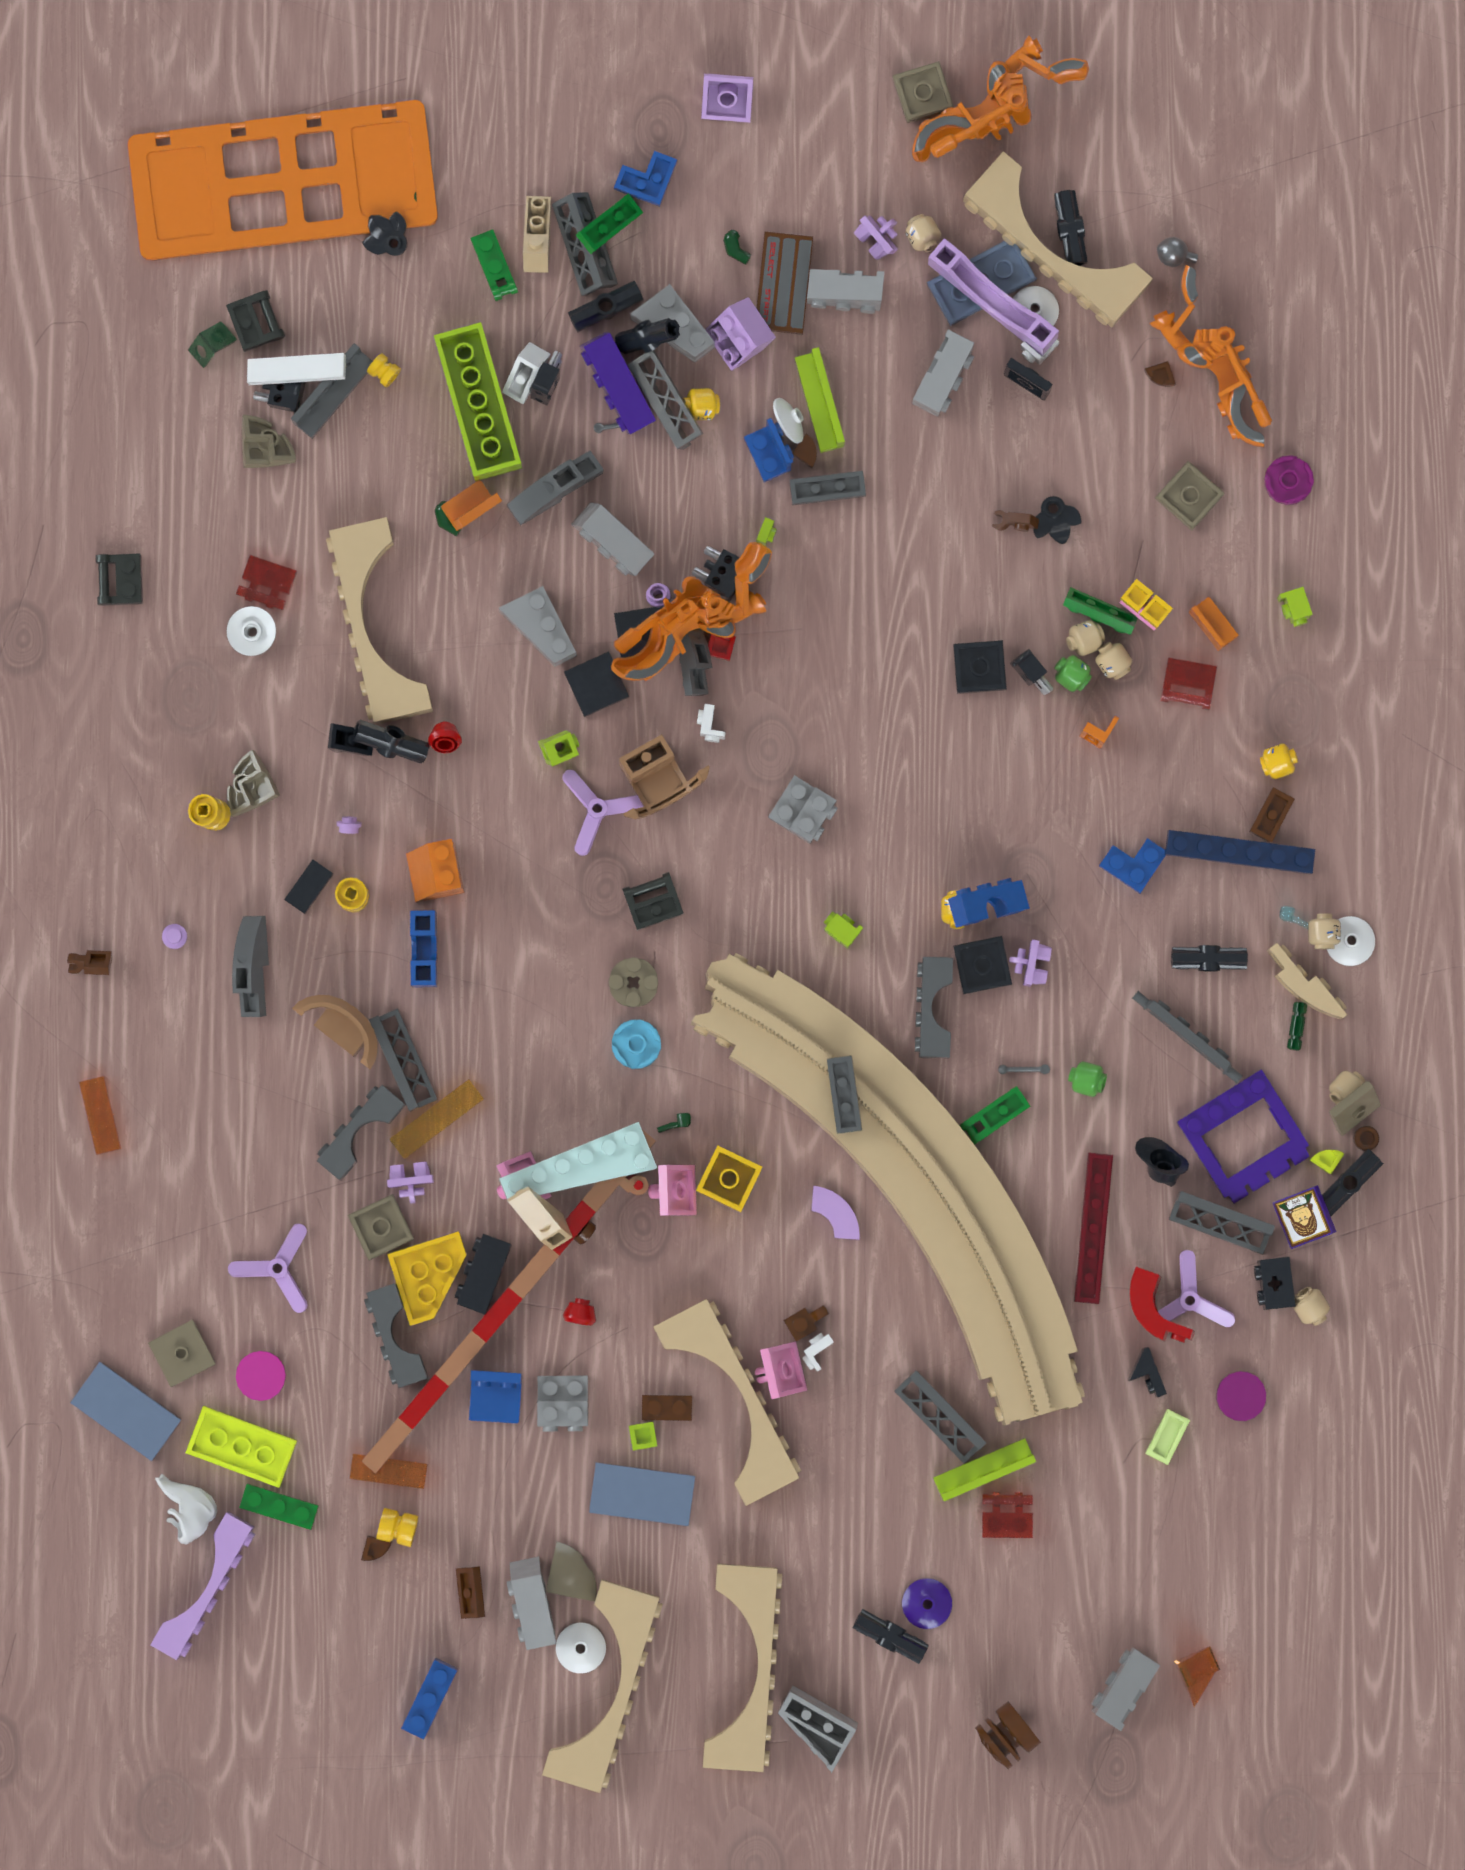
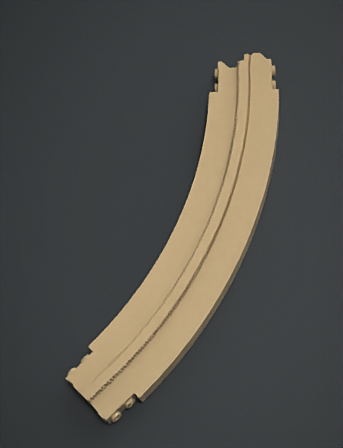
[690,953,1085,1426]

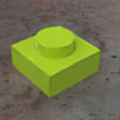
[756,517,777,546]
[629,1422,658,1451]

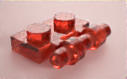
[236,555,297,610]
[982,1492,1033,1538]

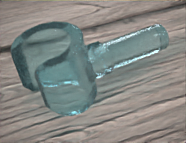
[1279,906,1308,929]

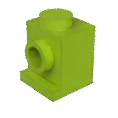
[1277,587,1313,627]
[538,730,579,767]
[823,911,863,949]

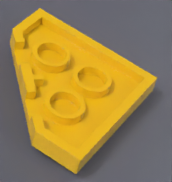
[387,1231,467,1326]

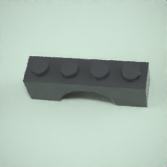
[915,957,953,1059]
[317,1085,406,1181]
[364,1283,428,1388]

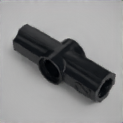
[1054,190,1088,266]
[568,281,644,333]
[614,318,680,354]
[352,719,429,764]
[1171,945,1248,972]
[1322,1149,1384,1216]
[852,1609,929,1664]

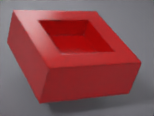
[708,634,736,661]

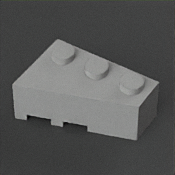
[807,269,884,314]
[631,284,715,363]
[912,329,974,417]
[571,502,654,576]
[499,586,577,667]
[507,1556,556,1650]
[1091,1647,1160,1731]
[778,1685,858,1773]

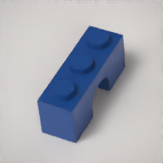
[948,878,1030,928]
[410,910,437,988]
[401,1658,458,1740]

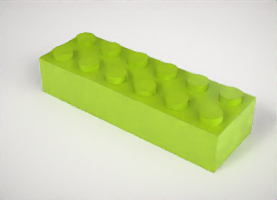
[434,322,522,482]

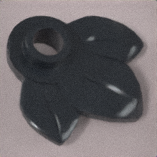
[362,211,408,256]
[1033,496,1082,544]

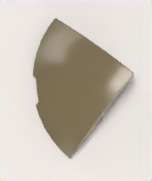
[242,415,296,468]
[227,750,280,817]
[546,1542,597,1601]

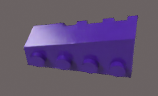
[580,332,656,434]

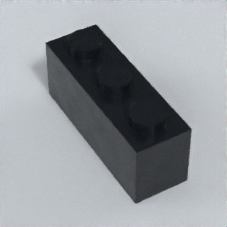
[454,1234,512,1315]

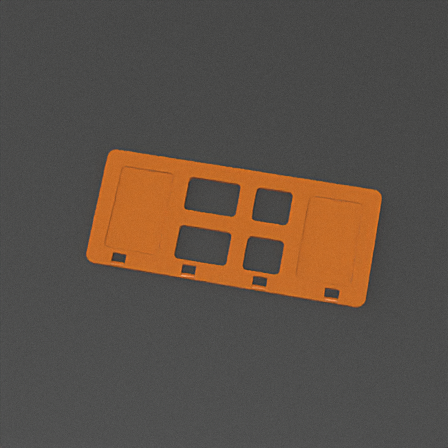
[128,100,438,261]

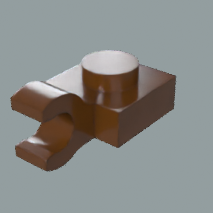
[992,510,1039,532]
[67,950,112,975]
[783,1305,829,1342]

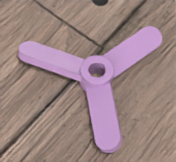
[562,770,643,856]
[228,1223,308,1313]
[1158,1250,1235,1327]

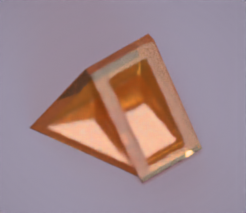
[1174,1646,1220,1707]

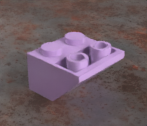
[705,297,776,371]

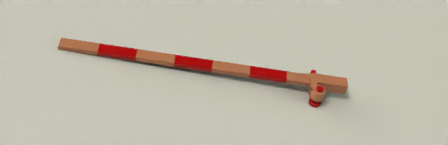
[361,1129,656,1474]

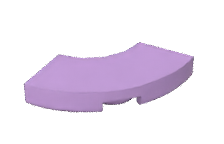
[811,1186,860,1240]

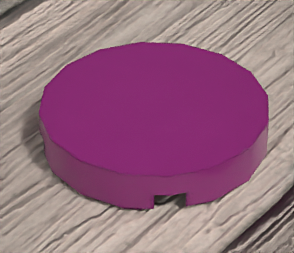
[1264,455,1314,505]
[1216,1371,1266,1421]

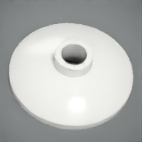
[1013,286,1059,326]
[773,398,804,443]
[227,606,276,656]
[1327,916,1375,966]
[556,1623,606,1673]

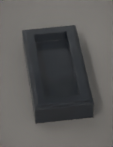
[284,860,333,914]

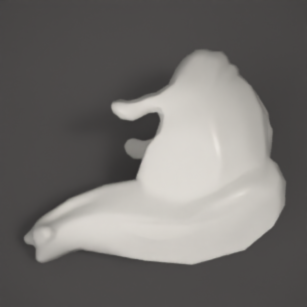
[155,1474,217,1545]

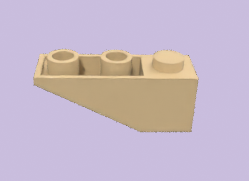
[523,196,551,273]
[507,1187,572,1250]

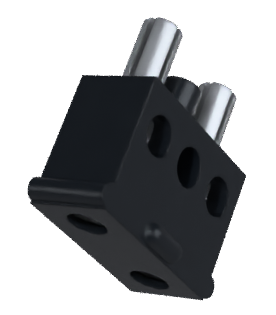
[529,351,562,406]
[253,382,306,414]
[692,546,740,601]
[1010,649,1053,695]

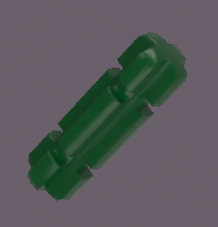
[1287,1002,1307,1051]

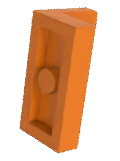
[441,480,502,531]
[1189,597,1239,651]
[1080,716,1119,749]

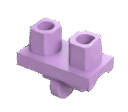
[854,215,898,260]
[1009,940,1052,987]
[387,1162,434,1204]

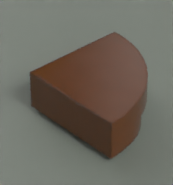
[1144,361,1176,387]
[793,433,817,468]
[361,1536,392,1561]

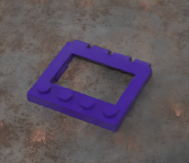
[1177,1069,1310,1204]

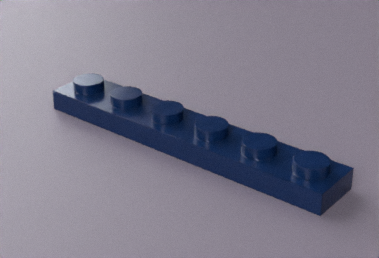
[1165,830,1315,874]

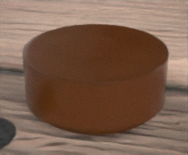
[1353,1126,1379,1151]
[574,1220,596,1245]

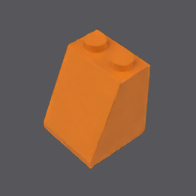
[406,839,464,902]

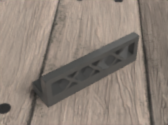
[552,192,618,296]
[291,343,373,439]
[628,350,703,450]
[369,1008,438,1112]
[1169,1191,1275,1255]
[894,1370,986,1463]

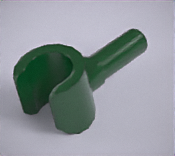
[657,1113,691,1133]

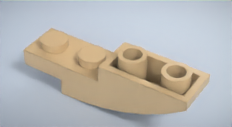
[1267,943,1347,1019]

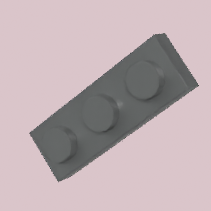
[789,471,866,506]
[827,1055,862,1134]

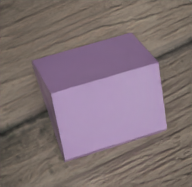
[701,73,753,123]

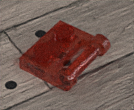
[1161,658,1217,710]

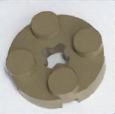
[609,957,658,1008]

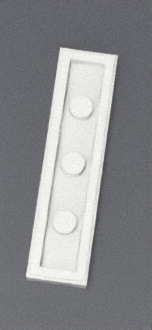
[247,353,346,385]

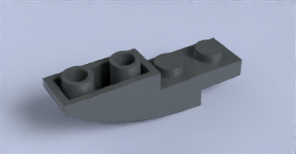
[507,451,604,526]
[668,599,713,696]
[232,916,269,1017]

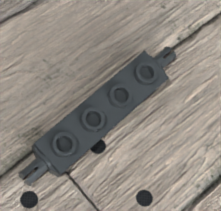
[1132,990,1243,1084]

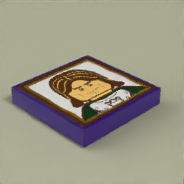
[1273,1185,1337,1249]

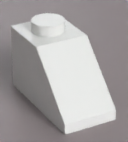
[502,342,551,404]

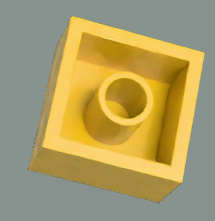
[696,1145,763,1213]

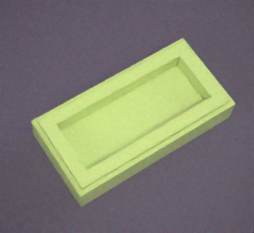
[1145,1409,1190,1465]

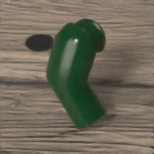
[723,230,752,265]
[434,501,462,537]

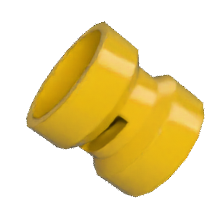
[367,353,401,388]

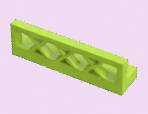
[795,347,845,453]
[933,1438,1036,1501]

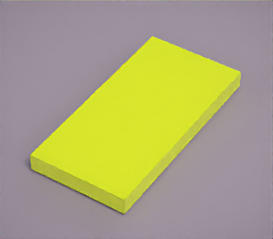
[185,1406,298,1488]

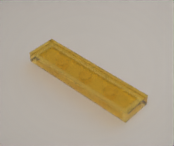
[389,1079,484,1159]

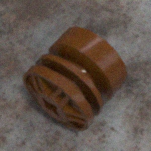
[975,1701,1041,1769]

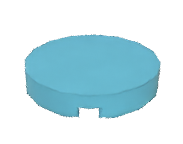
[612,1020,661,1069]

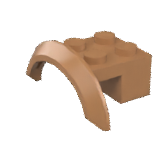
[619,734,710,820]
[292,995,378,1069]

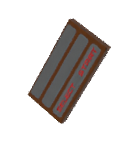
[756,232,813,335]

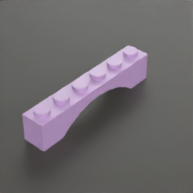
[928,238,1059,356]
[151,1512,255,1660]

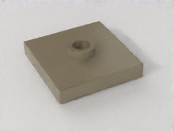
[892,61,954,123]
[1155,461,1225,531]
[1329,1081,1381,1136]
[348,1194,414,1261]
[148,1320,216,1387]

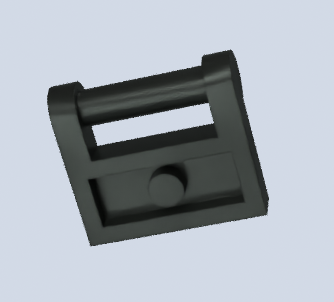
[226,290,285,352]
[96,553,143,606]
[622,872,684,931]

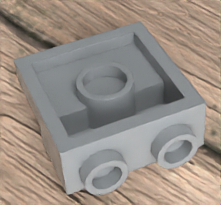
[768,775,838,844]
[537,1375,588,1432]

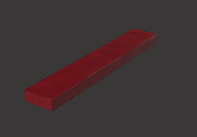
[1074,1153,1113,1304]

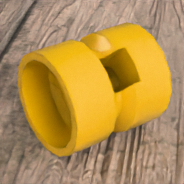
[188,794,231,831]
[335,877,370,913]
[376,1508,419,1547]

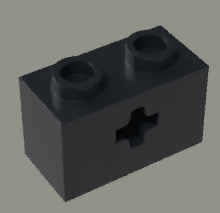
[1254,1257,1296,1310]

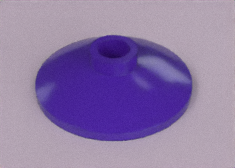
[902,1578,952,1629]

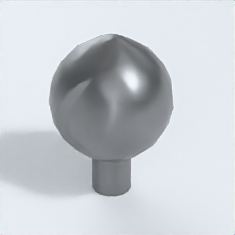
[1157,237,1198,267]

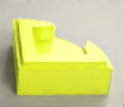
[1309,1150,1344,1174]

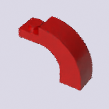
[1130,1267,1195,1343]

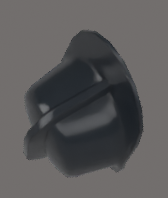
[1135,1137,1189,1187]

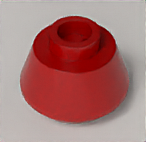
[428,721,462,753]
[562,1298,596,1326]

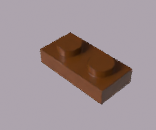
[1249,787,1295,843]
[642,1395,692,1421]
[456,1566,485,1619]

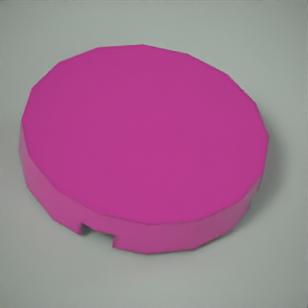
[236,1351,286,1401]

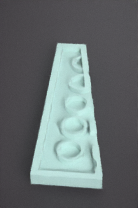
[499,1122,657,1201]

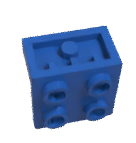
[744,418,794,483]
[469,1370,522,1423]

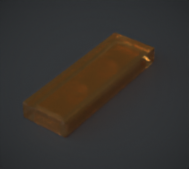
[79,1076,121,1155]
[349,1454,428,1489]

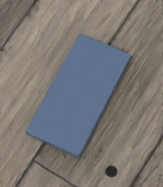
[927,241,1037,326]
[70,1362,181,1461]
[589,1462,695,1526]

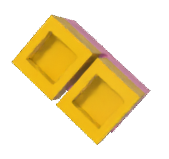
[1120,579,1173,631]

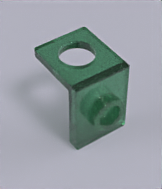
[188,321,237,368]

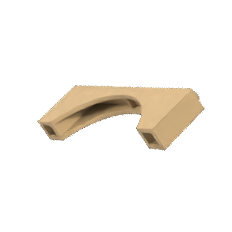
[963,151,1153,328]
[326,517,433,725]
[654,1299,801,1506]
[703,1563,782,1772]
[542,1579,663,1793]

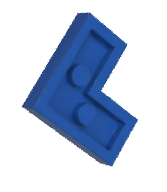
[614,151,677,207]
[1099,838,1166,894]

